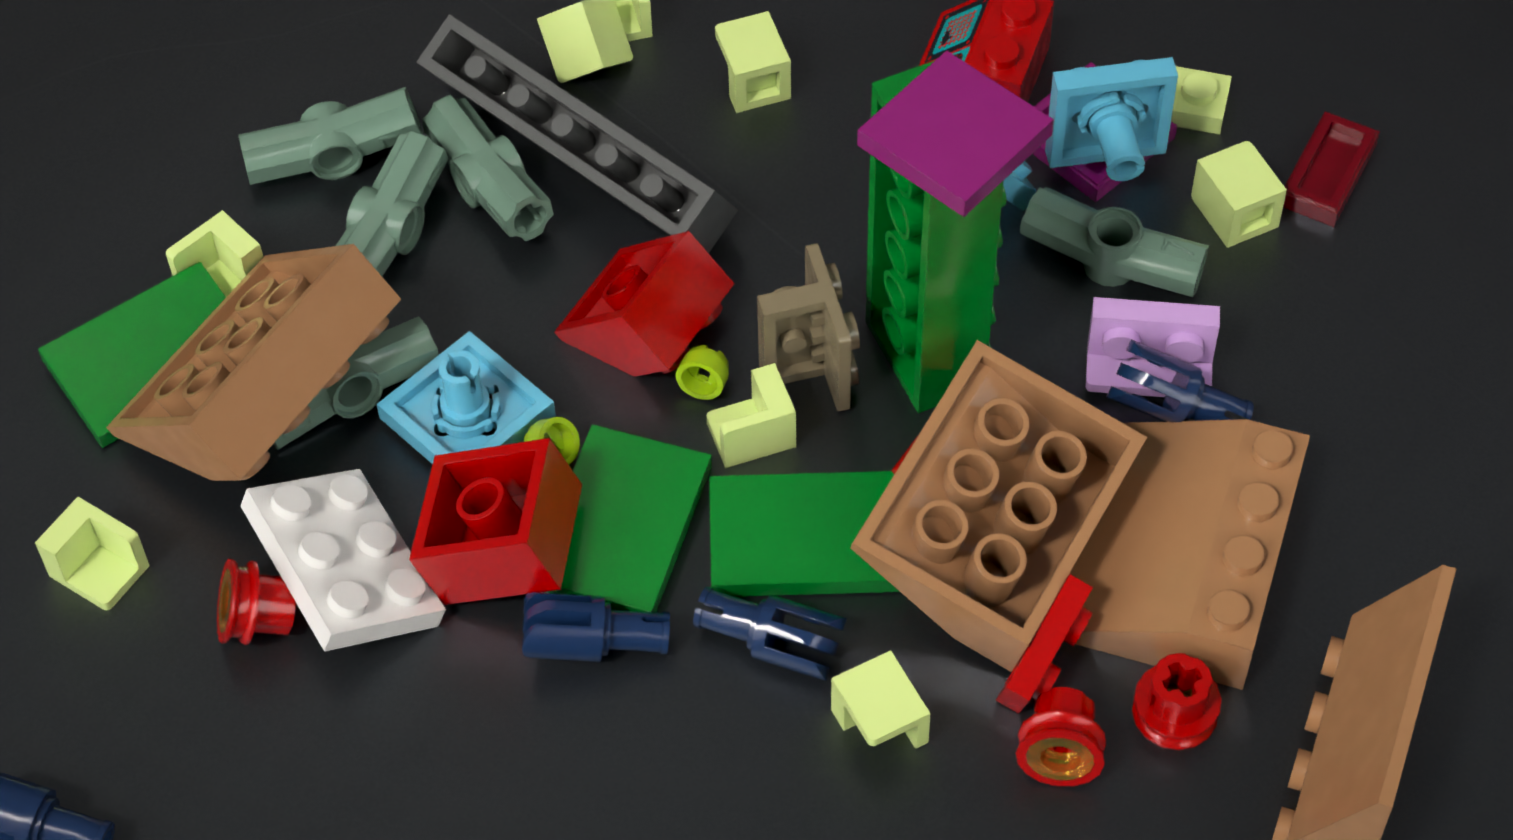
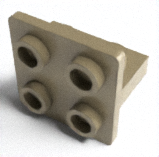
[757,243,860,412]

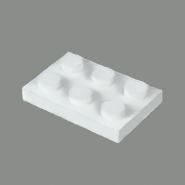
[241,469,446,652]

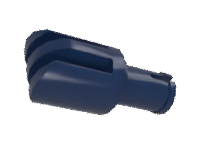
[1107,339,1253,423]
[693,586,847,681]
[522,592,670,662]
[0,772,115,840]

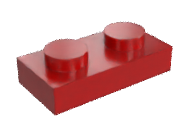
[996,574,1093,714]

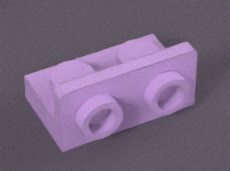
[1085,297,1220,397]

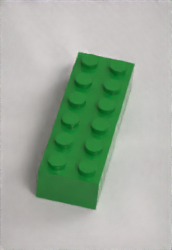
[865,60,1007,414]

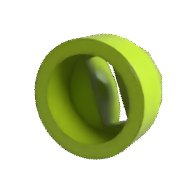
[676,345,729,400]
[524,417,580,465]

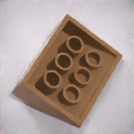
[106,244,401,481]
[850,340,1147,672]
[1068,419,1310,690]
[1272,565,1457,840]

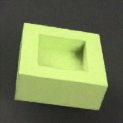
[1171,66,1232,135]

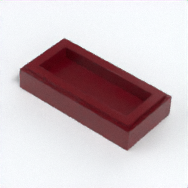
[1283,111,1380,227]

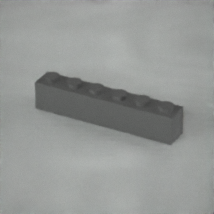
[417,14,738,253]

